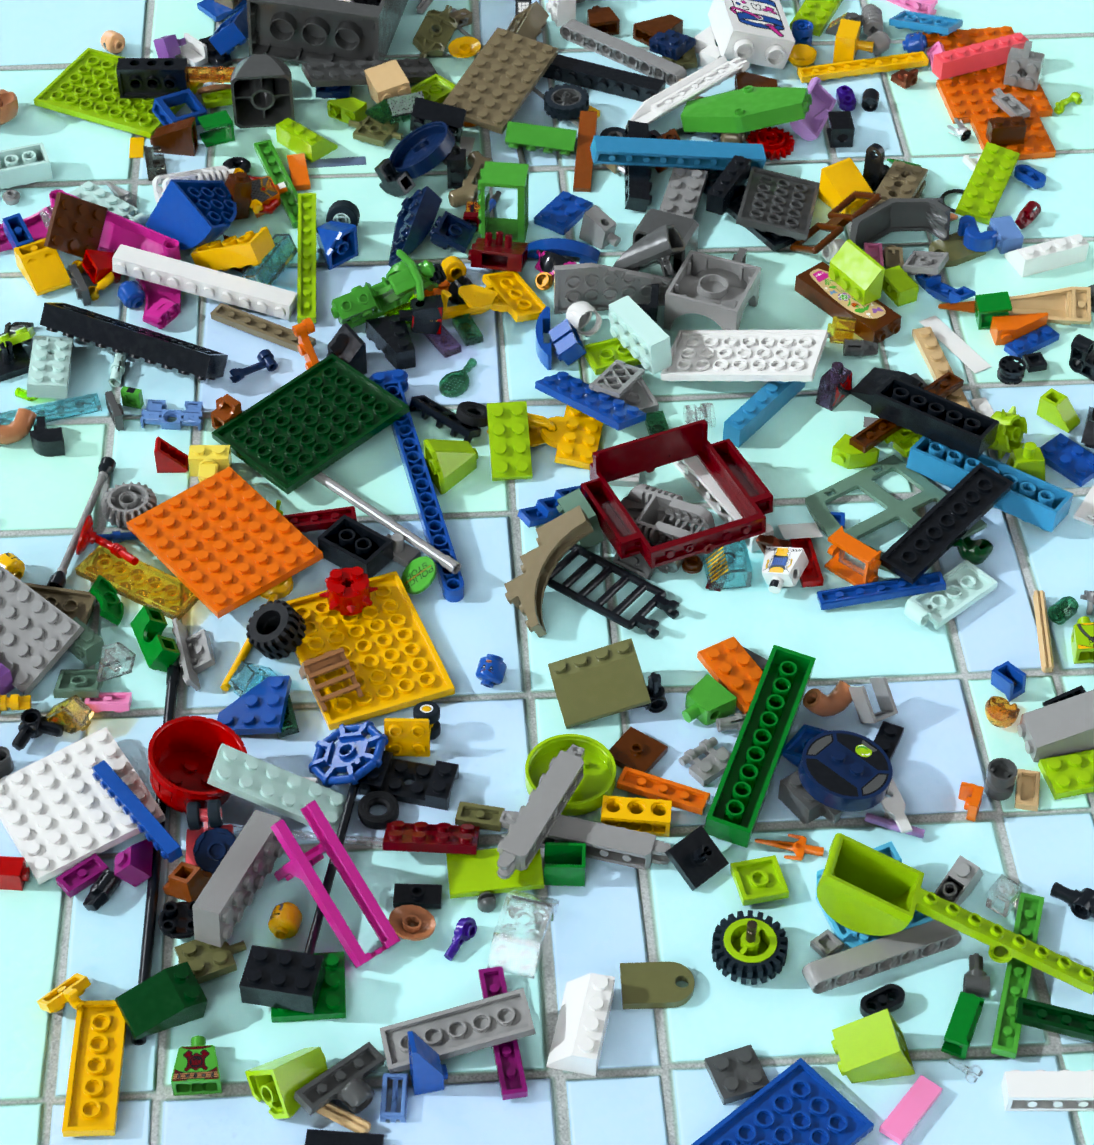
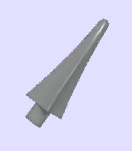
[105,181,132,204]

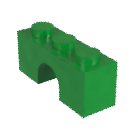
[130,605,180,672]

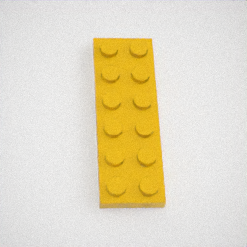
[62,1000,127,1137]

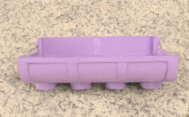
[790,77,837,141]

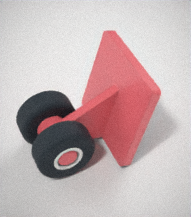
[185,799,234,867]

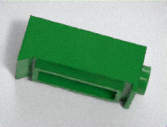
[941,991,985,1060]

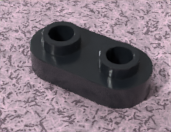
[859,984,905,1017]

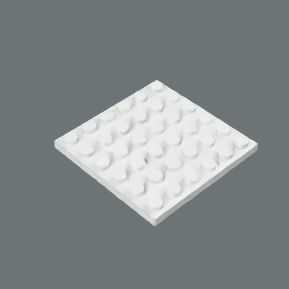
[0,727,166,885]

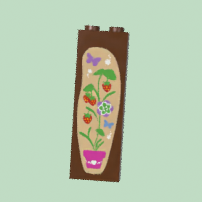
[795,261,902,343]

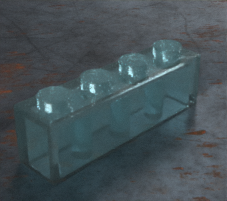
[242,234,298,286]

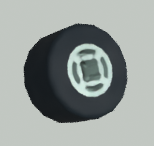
[326,200,360,226]

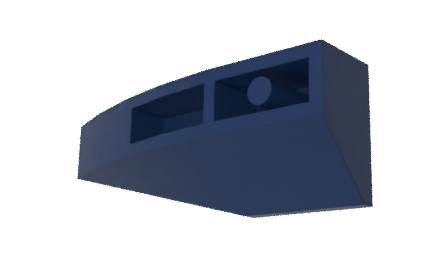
[388,186,443,267]

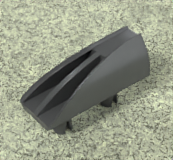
[613,224,685,277]

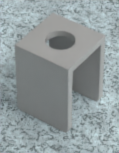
[849,677,898,724]

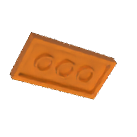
[697,636,763,714]

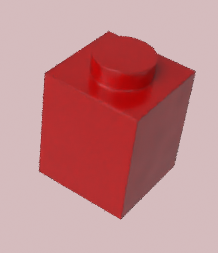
[0,856,30,891]

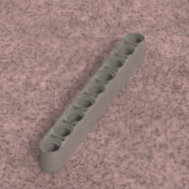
[560,19,687,86]

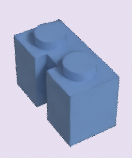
[987,216,1024,254]

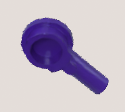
[444,917,477,961]

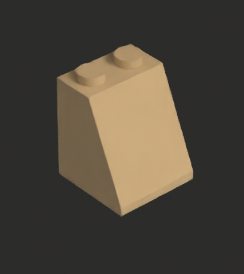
[364,59,412,106]

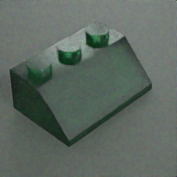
[365,91,425,125]

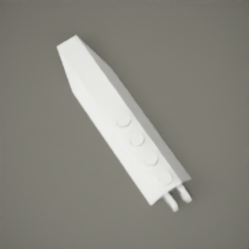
[625,56,750,128]

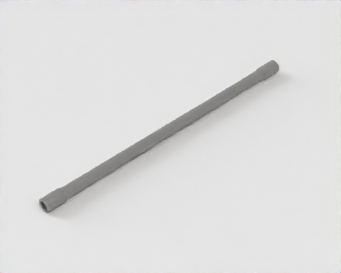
[313,472,462,574]

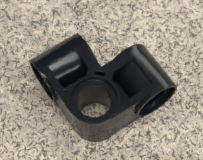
[1069,334,1094,381]

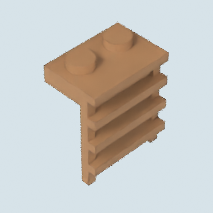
[299,647,364,712]

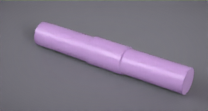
[865,813,925,839]

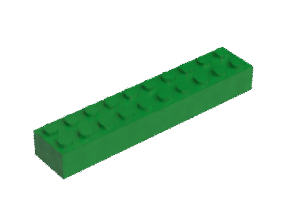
[704,645,816,848]

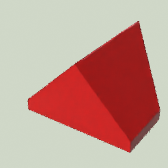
[154,436,189,473]

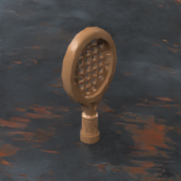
[197,84,231,95]

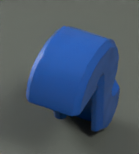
[957,215,998,252]

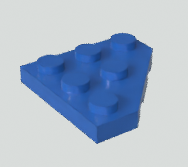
[217,675,292,735]

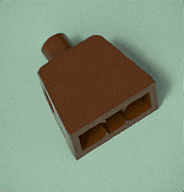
[587,5,620,35]

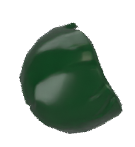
[953,537,994,565]

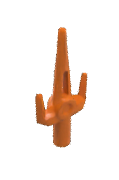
[755,833,824,861]

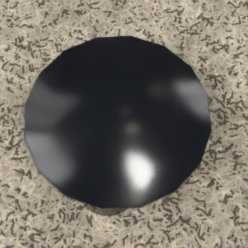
[158,901,195,939]

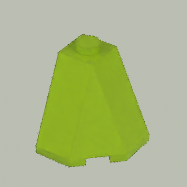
[423,439,478,495]
[245,1046,328,1119]

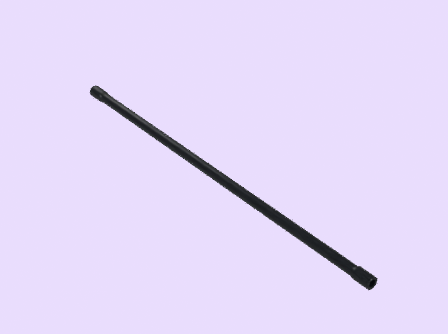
[131,665,180,1045]

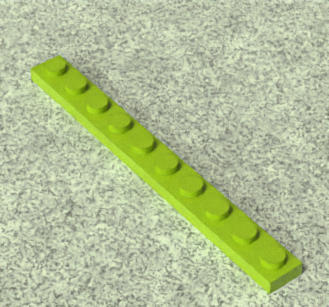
[297,193,316,324]

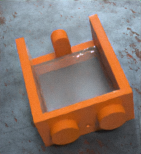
[824,526,881,585]

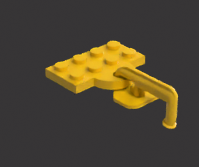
[441,271,546,323]
[487,405,603,470]

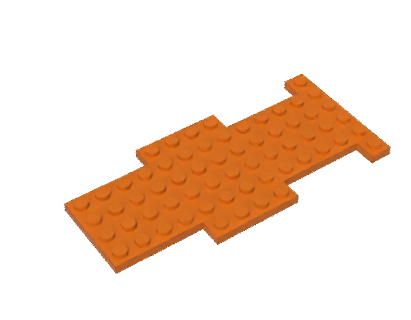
[922,26,1056,160]

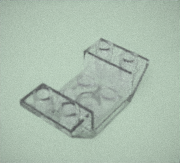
[487,890,560,979]

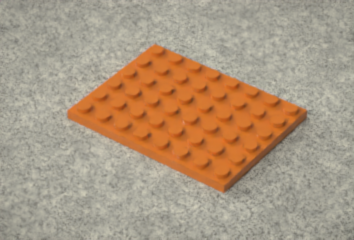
[126,466,323,619]

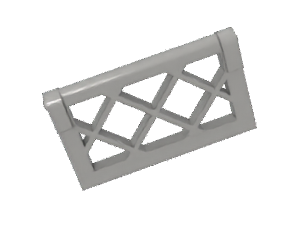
[589,360,645,398]

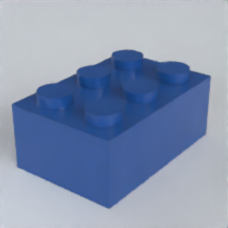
[209,6,248,55]

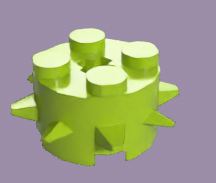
[988,406,1027,459]

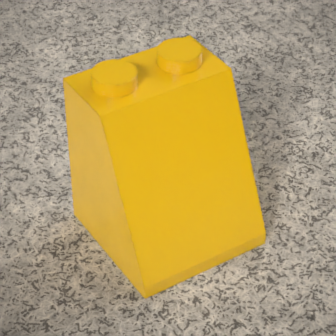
[818,157,874,215]

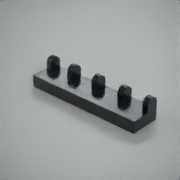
[409,395,482,443]

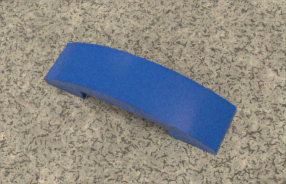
[527,238,600,264]
[915,274,976,303]
[535,306,552,370]

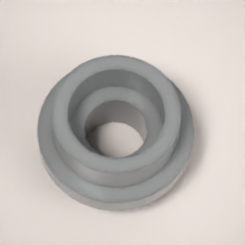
[2,189,20,205]

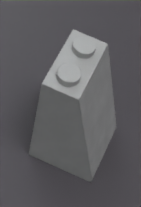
[1017,689,1094,762]

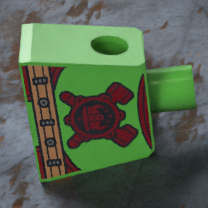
[171,1036,222,1096]

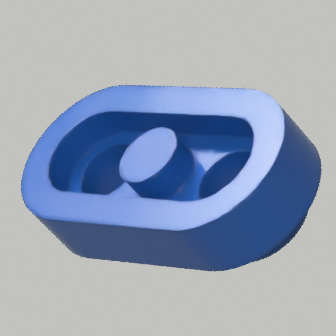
[1014,164,1046,189]

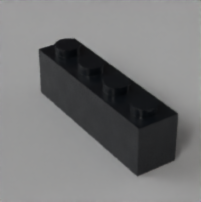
[706,155,751,215]

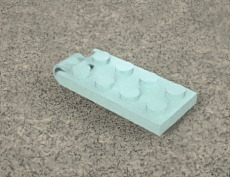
[904,560,998,630]

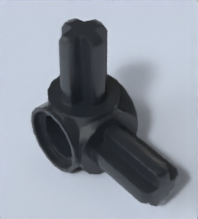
[633,672,667,713]
[12,708,64,751]

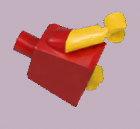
[72,249,122,301]

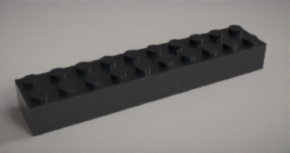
[40,302,228,381]

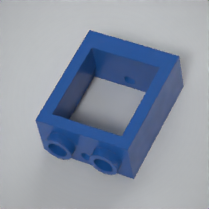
[152,89,208,126]

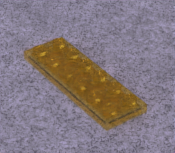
[75,545,199,620]

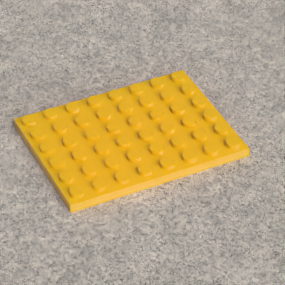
[285,571,455,731]

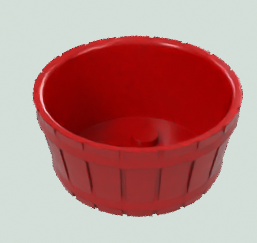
[148,716,247,813]

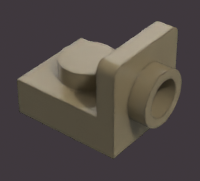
[883,245,904,270]

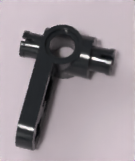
[863,143,890,191]

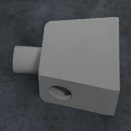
[579,205,621,249]

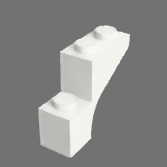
[694,25,722,67]

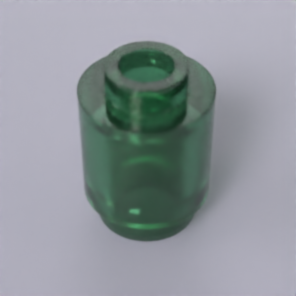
[1048,596,1079,625]

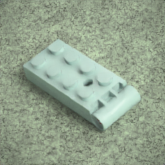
[68,181,148,227]
[27,336,73,399]

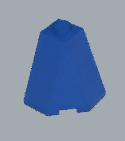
[316,221,358,270]

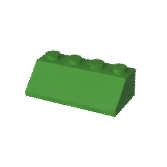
[505,121,578,156]

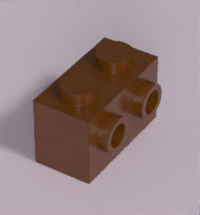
[986,116,1027,145]

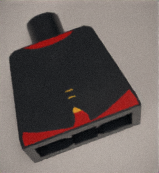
[399,295,443,335]

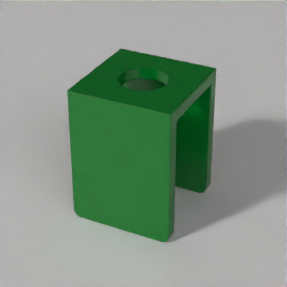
[197,110,235,147]
[974,291,1012,330]
[544,842,586,886]

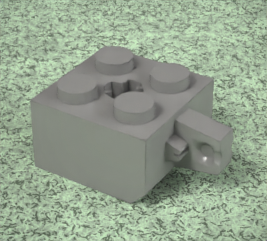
[1003,40,1045,91]

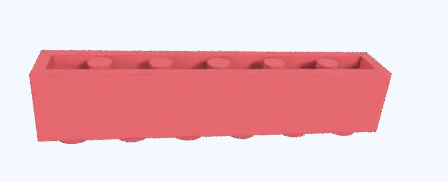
[932,32,1029,80]

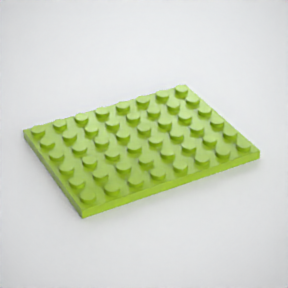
[33,48,204,138]

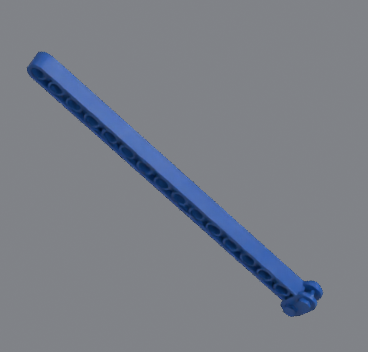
[370,369,464,603]

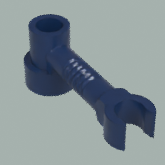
[229,349,278,383]

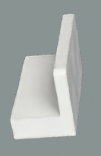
[176,32,208,69]

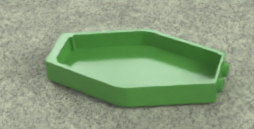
[681,85,812,133]

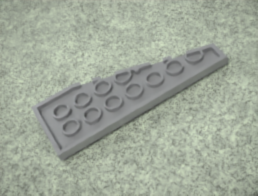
[554,263,674,314]

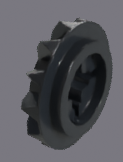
[223,157,251,173]

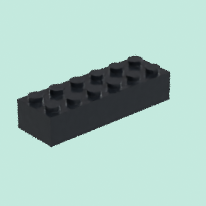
[870,376,999,459]

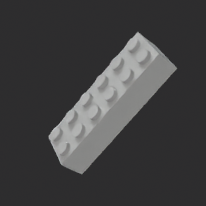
[192,810,284,948]

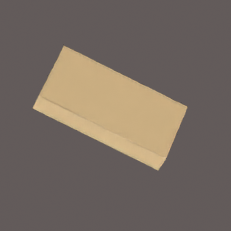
[1014,769,1041,812]

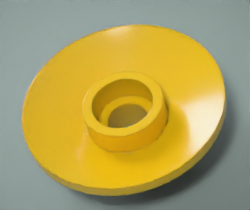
[448,36,481,58]

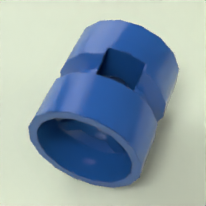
[792,20,814,46]

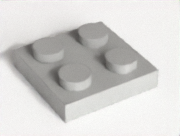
[902,251,949,276]

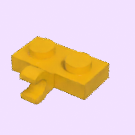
[37,973,91,1013]

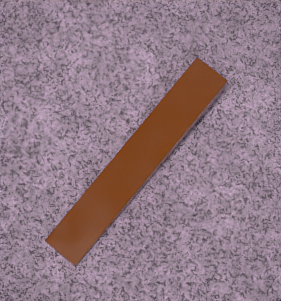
[573,111,597,192]

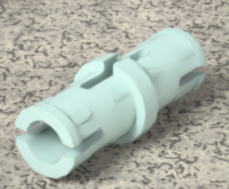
[108,353,127,387]

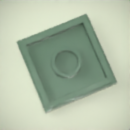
[53,669,105,698]

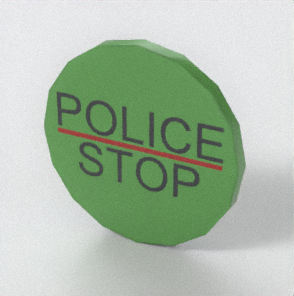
[401,556,437,595]

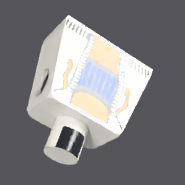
[762,546,809,594]

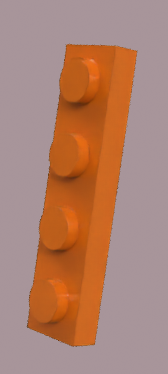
[616,766,710,815]

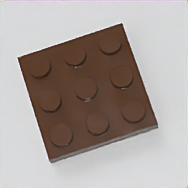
[44,192,108,258]

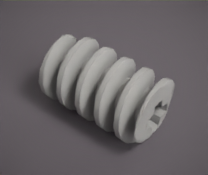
[861,4,884,36]

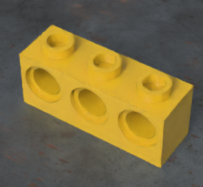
[601,795,672,837]

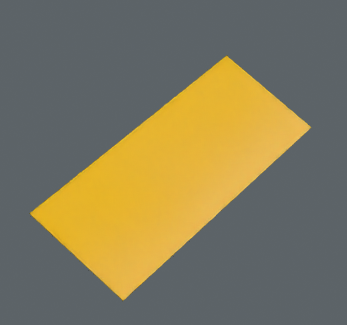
[129,137,144,158]

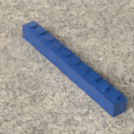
[92,760,183,863]

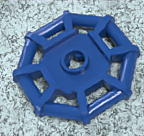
[309,721,388,788]

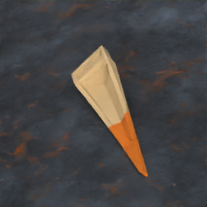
[938,286,1091,325]

